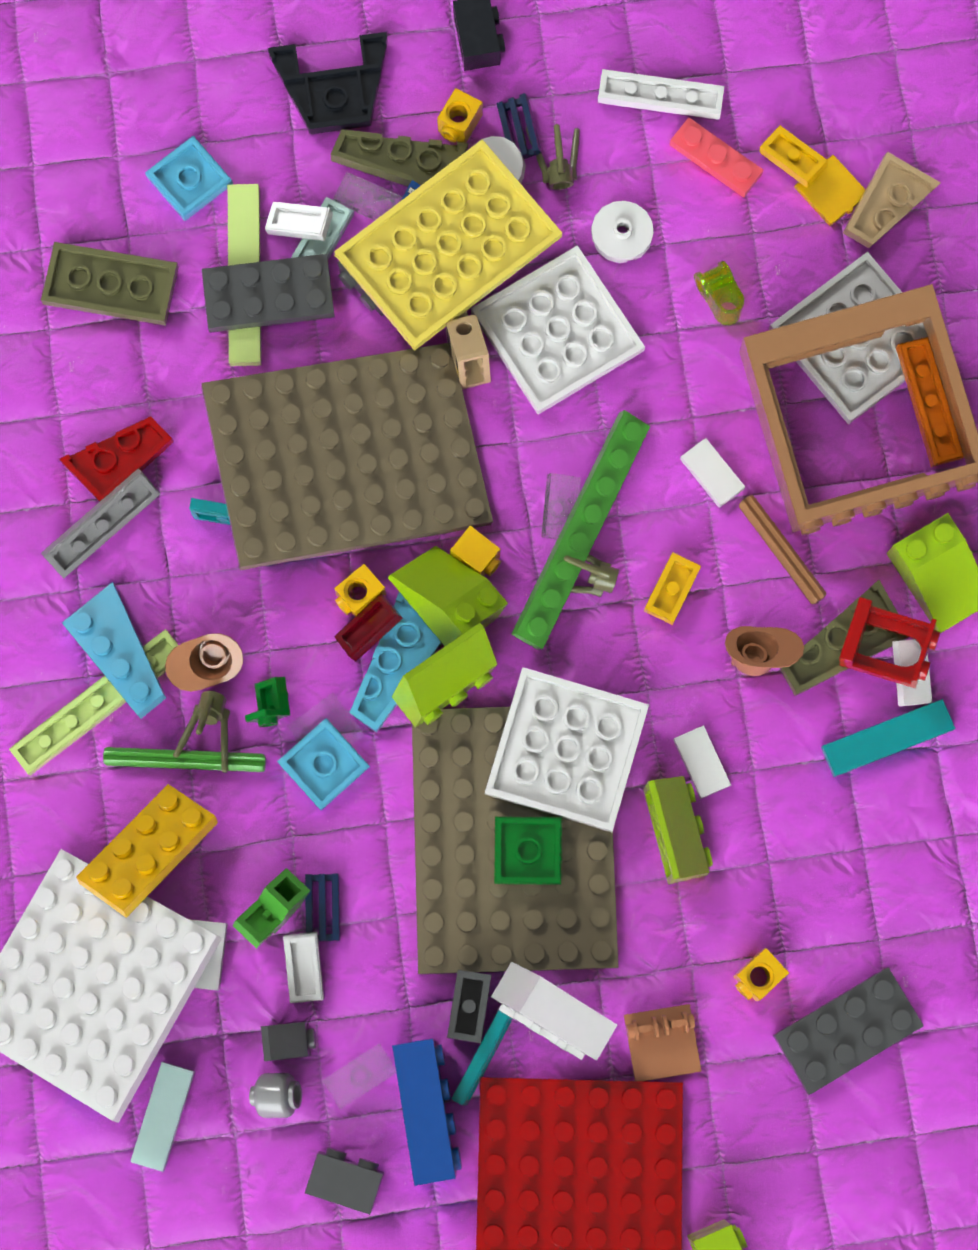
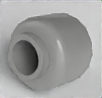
[249,1073,302,1118]

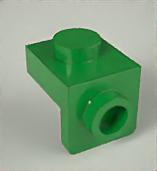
[245,677,290,727]

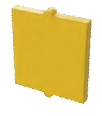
[794,155,866,226]

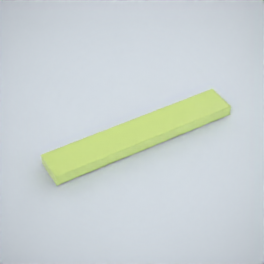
[227,184,261,366]
[9,629,178,776]

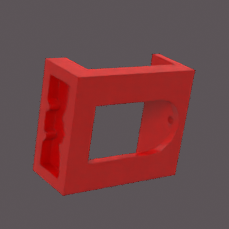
[839,597,940,689]

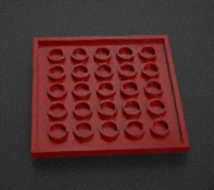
[476,1077,683,1250]

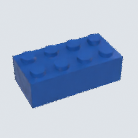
[392,1039,462,1186]

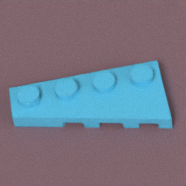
[62,582,166,719]
[350,592,442,733]

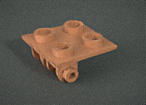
[624,1004,702,1081]

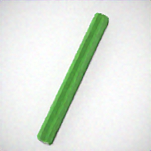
[103,747,266,772]

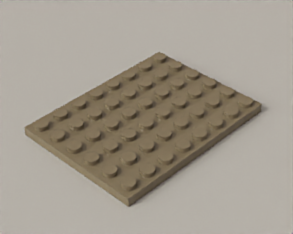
[201,343,493,570]
[412,707,619,974]

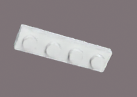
[598,69,725,120]

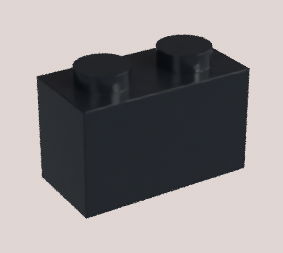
[453,0,505,71]

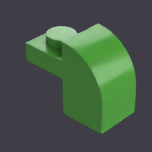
[232,868,311,949]

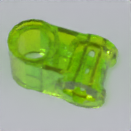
[694,260,744,325]

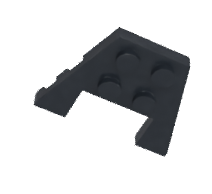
[268,32,388,134]

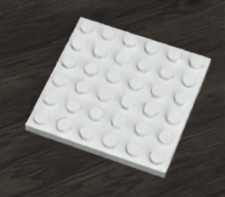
[0,849,222,1123]

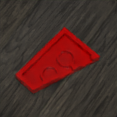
[59,416,174,502]

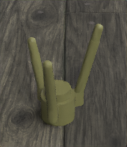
[526,124,580,190]
[564,554,619,597]
[173,691,230,773]

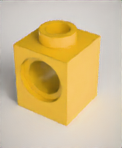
[437,88,483,143]
[450,526,501,576]
[334,564,386,617]
[733,948,789,1001]

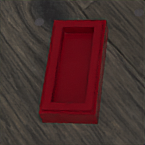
[334,593,403,662]

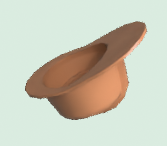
[725,626,804,676]
[165,633,243,692]

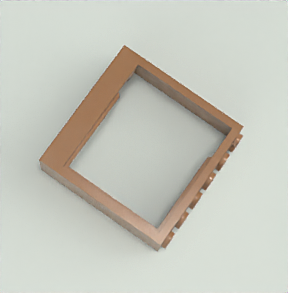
[739,284,978,535]

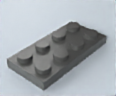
[202,254,335,333]
[773,967,924,1095]

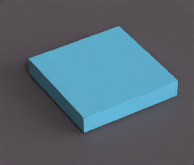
[145,136,233,221]
[277,718,370,810]

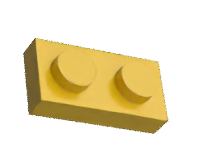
[760,125,828,187]
[644,552,701,625]

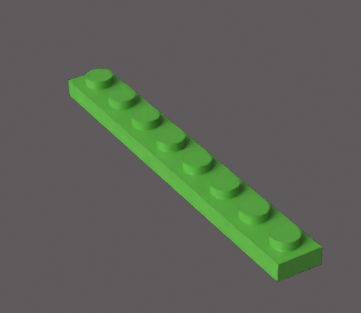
[511,410,650,650]

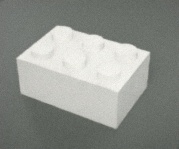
[491,962,617,1061]

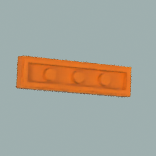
[896,337,964,467]

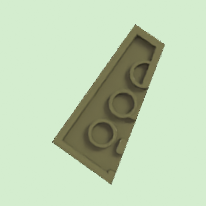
[331,129,468,187]
[780,580,909,696]

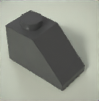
[261,1022,316,1061]

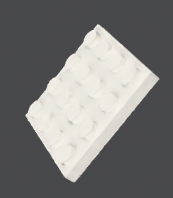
[471,245,645,415]
[769,252,927,425]
[485,667,649,832]

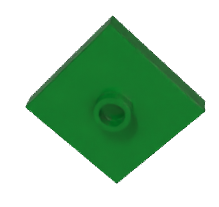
[494,816,562,885]

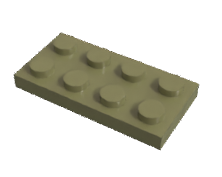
[41,242,179,326]

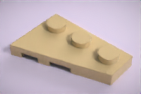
[843,152,941,248]

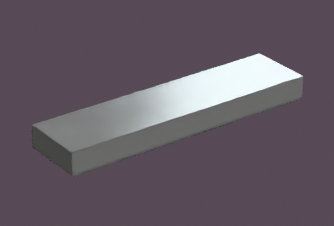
[41,469,160,578]

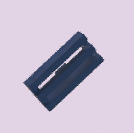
[497,93,542,159]
[305,873,340,941]

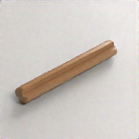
[739,495,826,604]

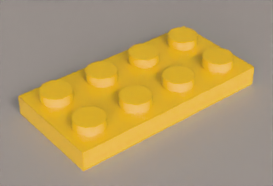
[76,784,218,918]

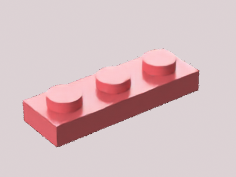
[670,117,763,198]

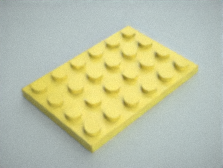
[334,139,562,351]

